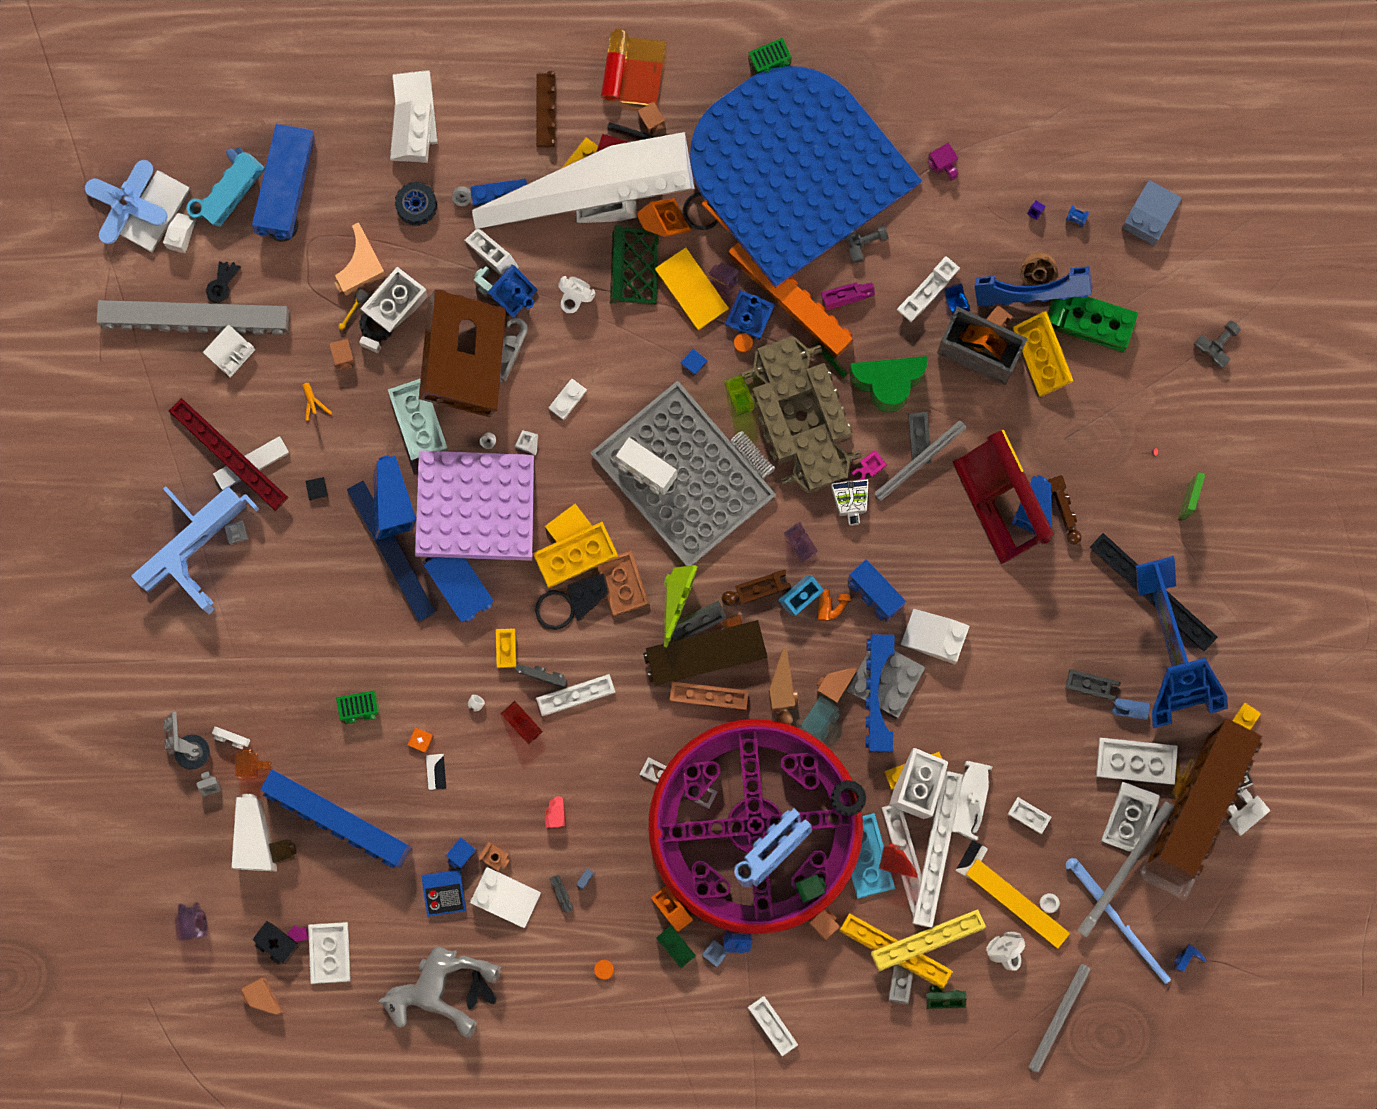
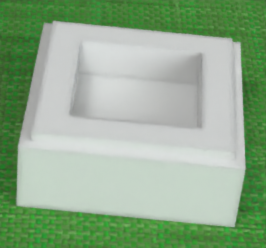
[359,336,381,354]

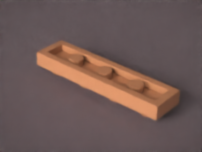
[670,682,749,711]

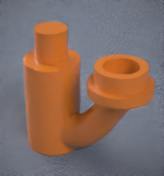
[817,589,852,621]

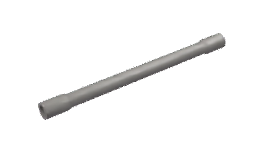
[1077,801,1175,937]

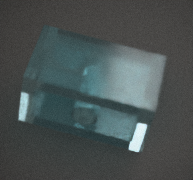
[799,696,840,741]

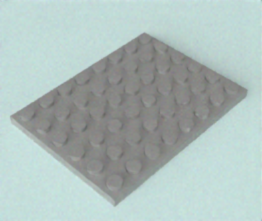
[590,381,776,566]

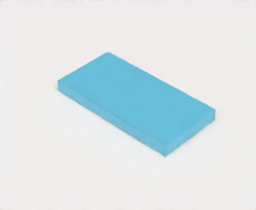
[851,813,895,899]

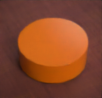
[734,333,753,353]
[594,960,614,980]

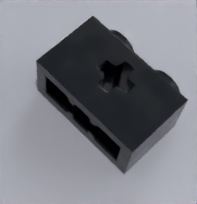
[252,921,300,964]

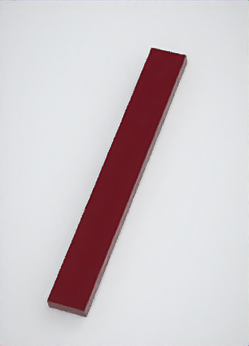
[168,398,288,512]

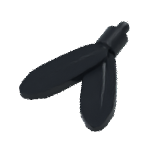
[467,970,496,1009]

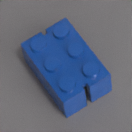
[848,559,906,622]

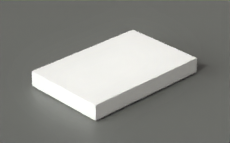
[308,922,351,984]

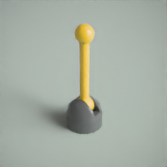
[338,288,371,330]

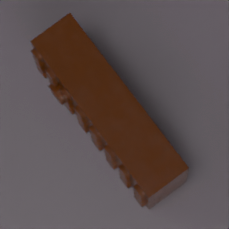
[1144,718,1262,887]

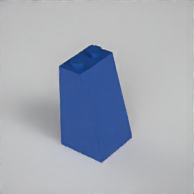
[373,455,417,540]
[422,557,494,623]

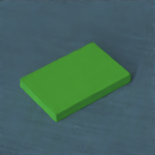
[1178,472,1205,521]

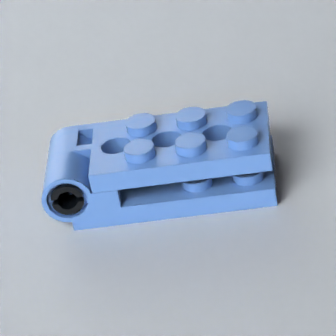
[735,809,812,887]

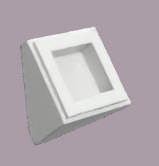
[515,430,538,456]

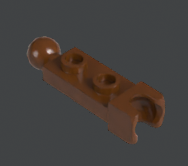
[1048,475,1082,545]
[721,569,791,606]

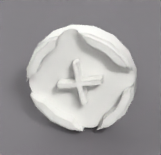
[558,276,595,313]
[986,932,1025,971]

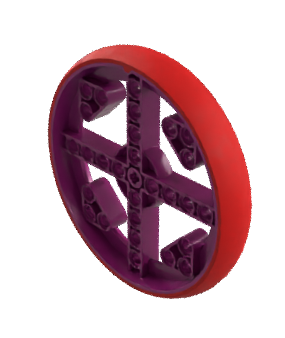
[648,719,863,934]

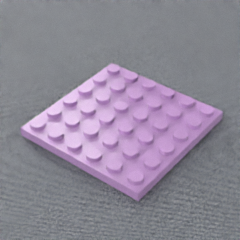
[415,451,534,561]

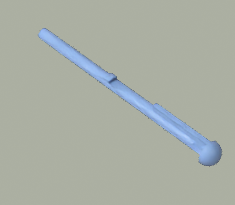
[1065,858,1171,984]

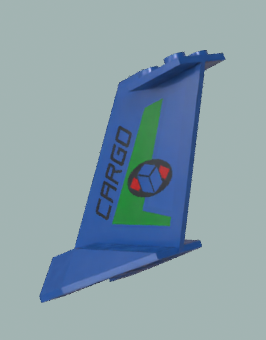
[1136,556,1228,729]

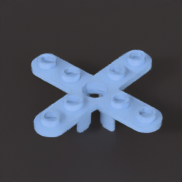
[85,160,167,244]

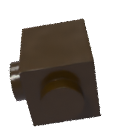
[269,839,297,864]

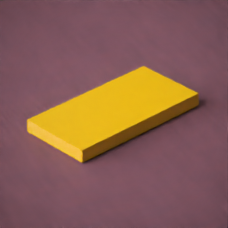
[655,247,729,331]
[1013,312,1074,397]
[533,522,618,588]

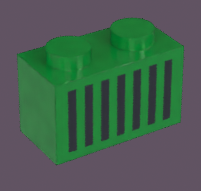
[748,38,792,74]
[336,690,380,724]

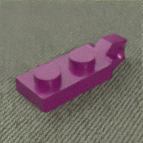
[821,282,875,310]

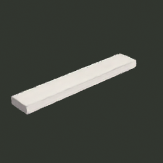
[882,805,922,916]

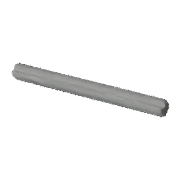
[874,421,966,501]
[1029,964,1090,1072]

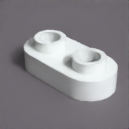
[212,726,250,750]

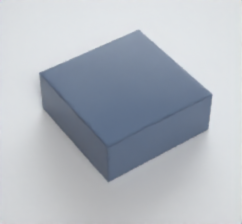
[577,868,595,889]
[702,940,729,967]

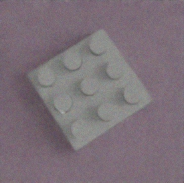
[847,651,925,719]

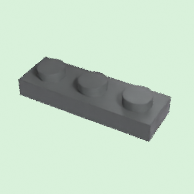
[672,601,727,641]

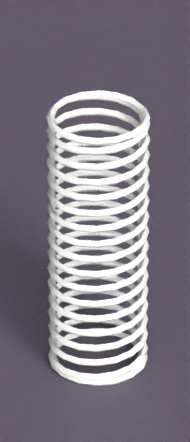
[730,431,775,479]

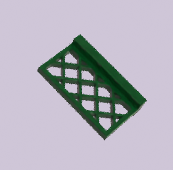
[610,225,659,305]

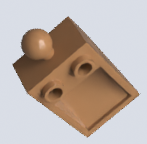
[769,648,799,725]

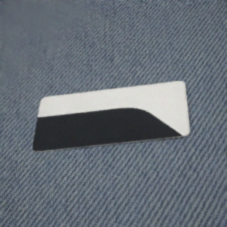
[426,754,446,790]
[956,840,988,878]

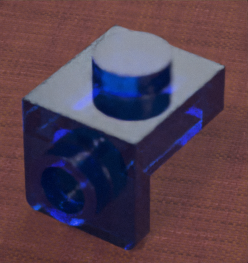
[944,284,971,317]

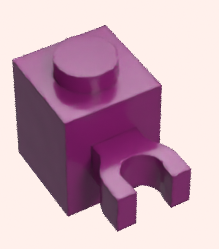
[927,142,959,181]

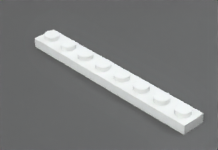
[912,771,963,928]

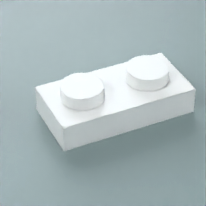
[549,378,587,420]
[1008,797,1052,834]

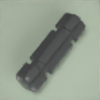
[550,875,574,913]

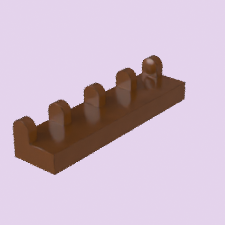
[536,71,556,147]

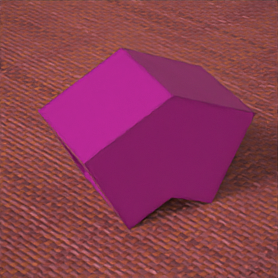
[287,925,309,942]

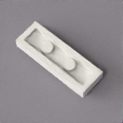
[748,996,798,1056]

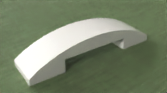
[897,256,960,322]

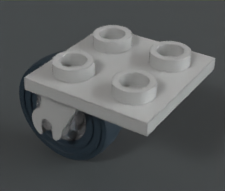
[163,712,210,770]

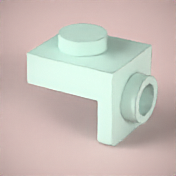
[474,266,492,298]

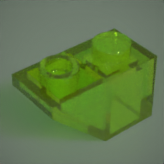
[723,375,755,416]

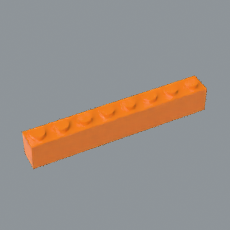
[728,242,853,359]

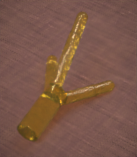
[1171,756,1194,797]

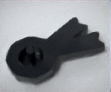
[206,261,241,303]

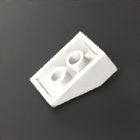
[576,200,637,223]
[361,267,428,332]
[901,609,970,665]
[889,748,948,819]
[1101,782,1159,852]
[470,867,541,928]

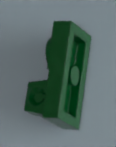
[926,986,967,1009]

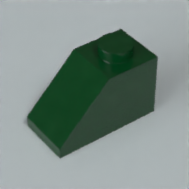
[795,875,827,903]

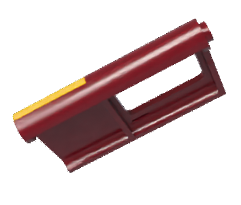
[952,430,1054,564]

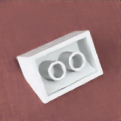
[390,101,433,163]

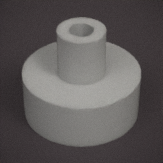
[452,186,471,206]

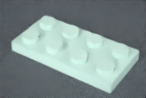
[388,379,448,461]

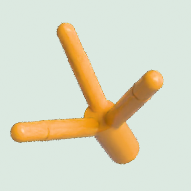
[302,383,332,421]

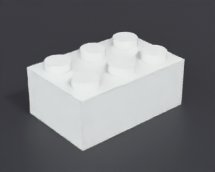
[616,437,677,495]

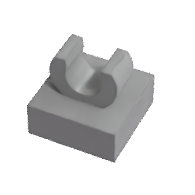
[224,521,249,545]
[196,771,222,797]

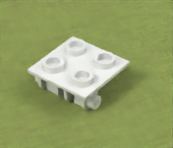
[203,324,255,377]

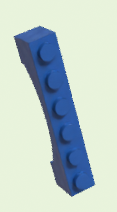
[974,266,1093,307]
[865,634,895,753]

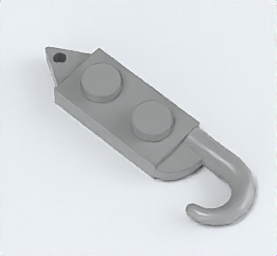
[500,318,528,383]

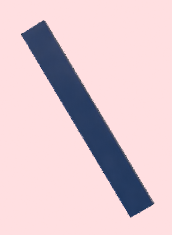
[347,480,436,622]

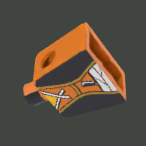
[959,325,1007,361]

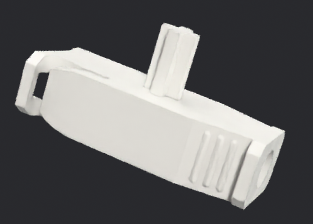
[952,761,992,841]

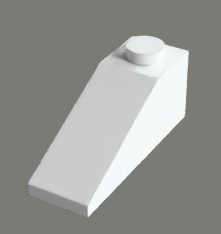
[465,228,519,276]

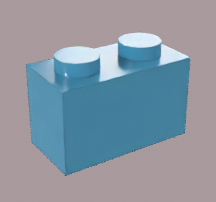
[778,575,824,616]

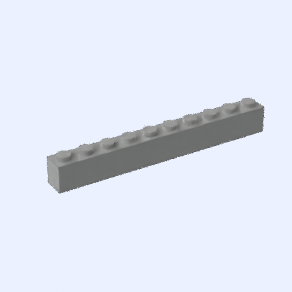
[97,300,290,335]

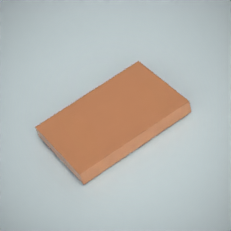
[597,550,650,617]

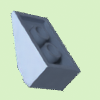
[1122,180,1182,246]

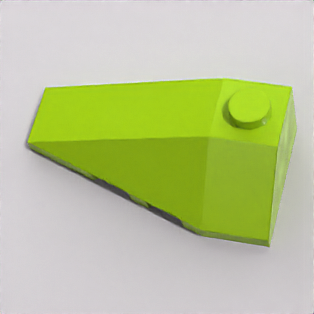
[663,565,697,647]

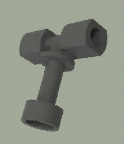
[845,225,889,264]
[1193,320,1241,369]

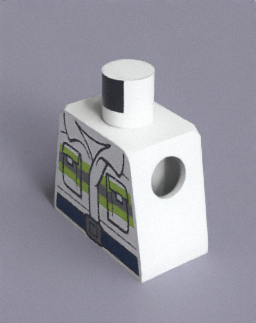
[831,479,868,526]

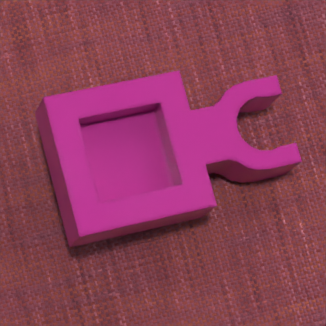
[852,450,887,480]

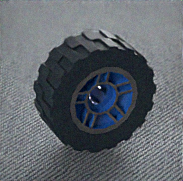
[395,182,437,226]

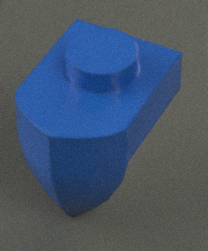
[723,930,752,953]
[1174,944,1207,972]

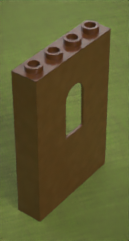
[419,289,506,417]

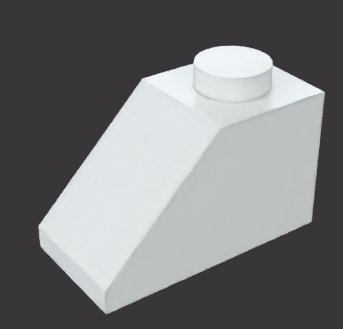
[163,213,196,254]

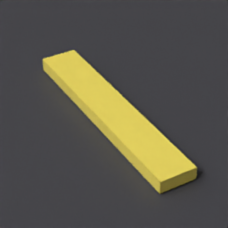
[871,909,986,971]

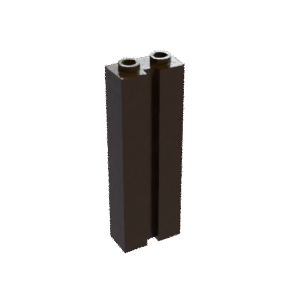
[643,620,768,686]

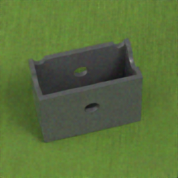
[937,307,1028,385]

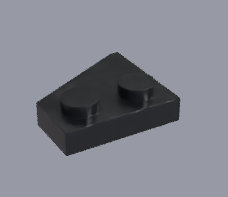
[567,574,610,621]

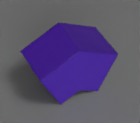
[1027,200,1046,220]

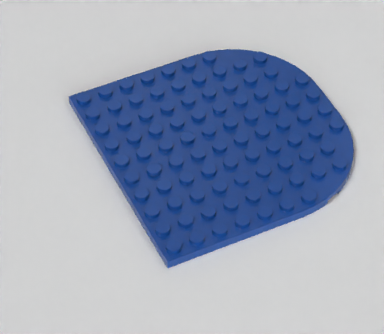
[690,66,922,288]

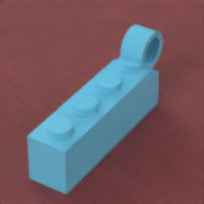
[187,152,265,227]

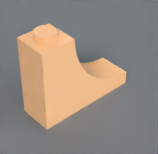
[334,223,386,296]

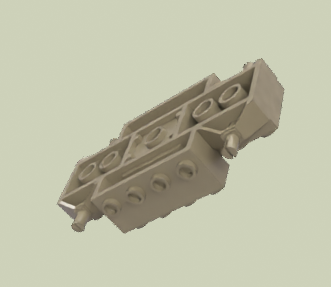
[741,336,862,494]

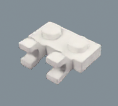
[1227,789,1270,836]

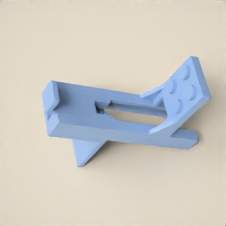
[131,486,259,614]

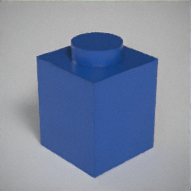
[446,837,477,869]

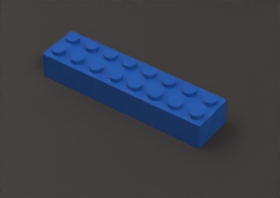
[260,770,412,868]

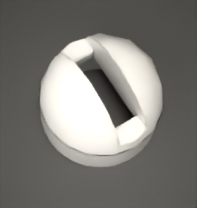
[480,432,496,449]
[468,695,485,712]

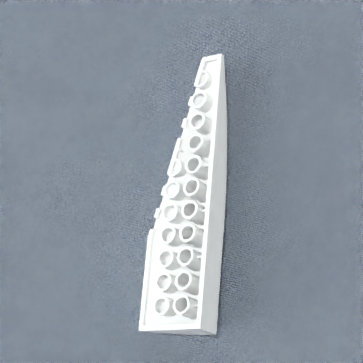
[472,132,695,229]

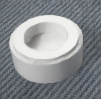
[1039,893,1060,913]

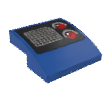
[422,869,466,917]

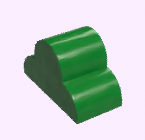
[849,356,928,413]

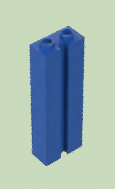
[252,124,315,240]

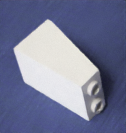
[231,794,277,872]

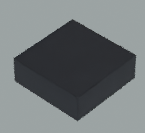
[305,477,328,500]

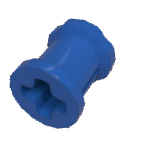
[1066,205,1089,228]

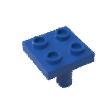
[487,265,538,318]
[725,290,775,340]

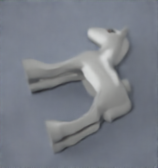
[378,947,502,1039]

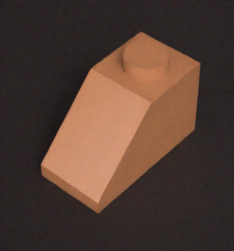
[816,668,857,704]
[241,978,283,1015]

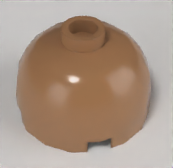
[1020,252,1058,286]

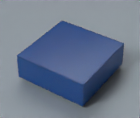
[681,349,707,375]

